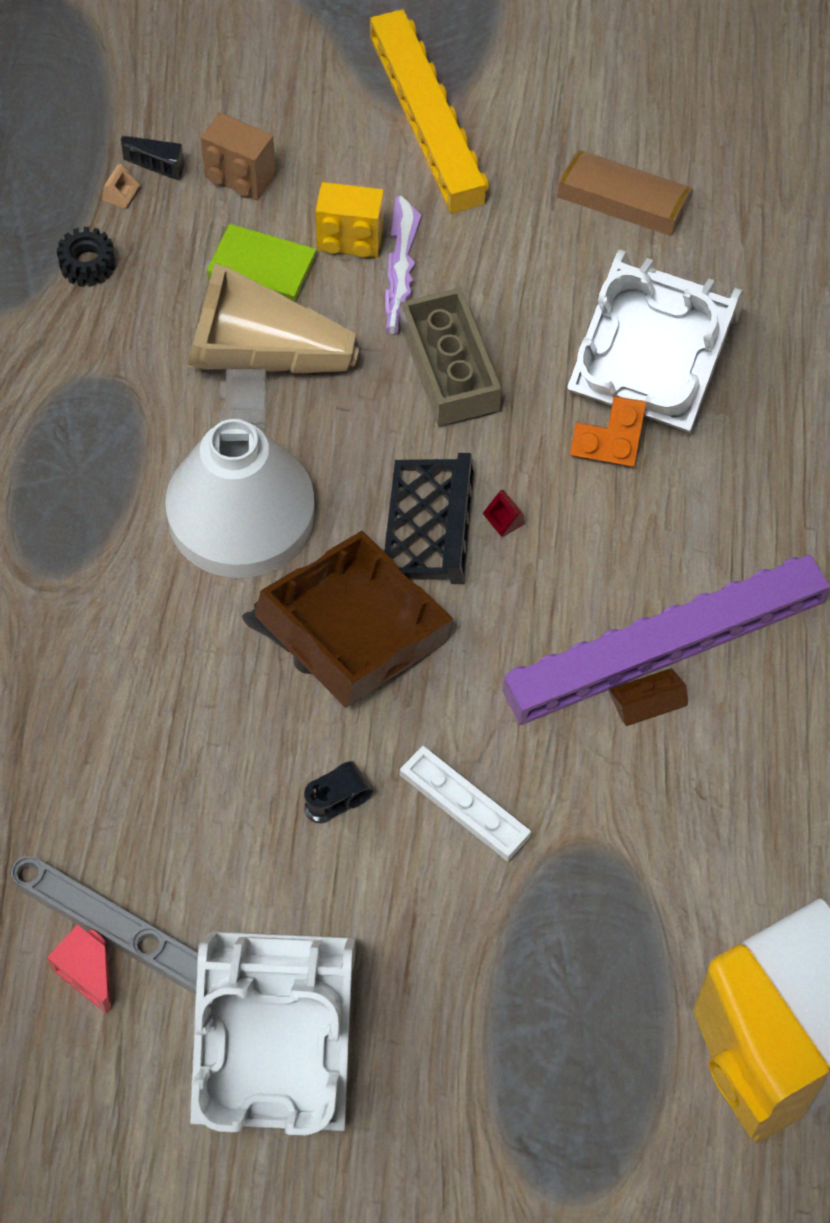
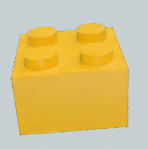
[315,182,384,258]

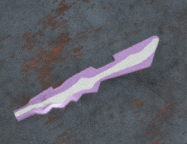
[385,196,422,334]

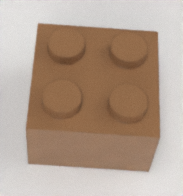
[201,112,276,200]

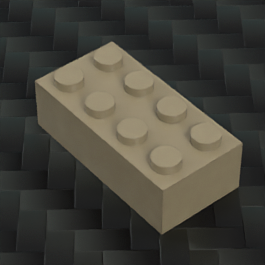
[400,287,501,426]

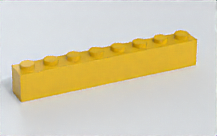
[370,9,489,214]

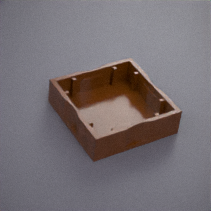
[255,531,454,708]

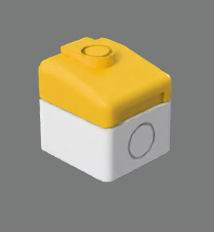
[693,898,830,1143]

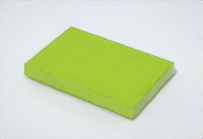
[206,223,317,302]

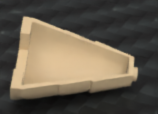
[187,263,359,373]

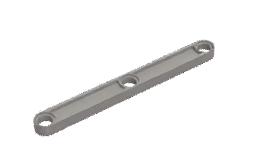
[11,856,198,995]

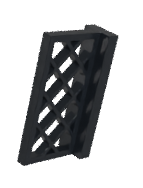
[384,453,476,584]

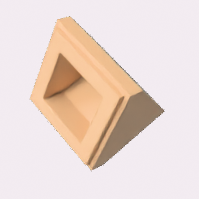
[102,164,140,208]

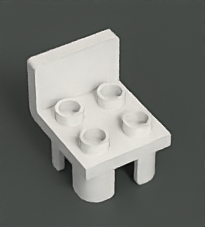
[567,249,744,433]
[190,932,356,1135]

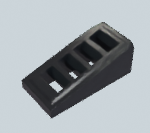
[121,136,184,180]

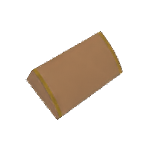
[557,150,693,236]

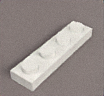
[400,746,531,862]

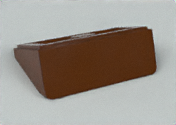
[609,668,688,726]

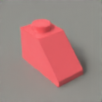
[47,924,111,1014]

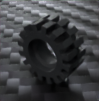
[57,227,116,287]

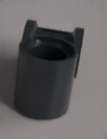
[304,761,373,823]

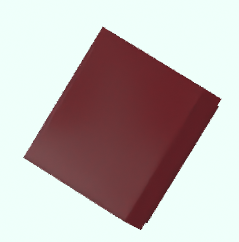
[482,490,525,537]

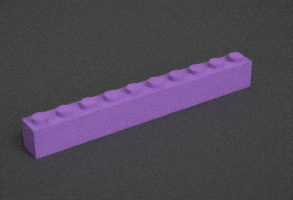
[503,554,830,726]

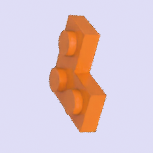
[570,395,646,467]

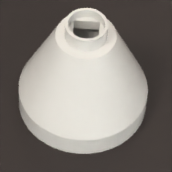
[165,419,315,578]

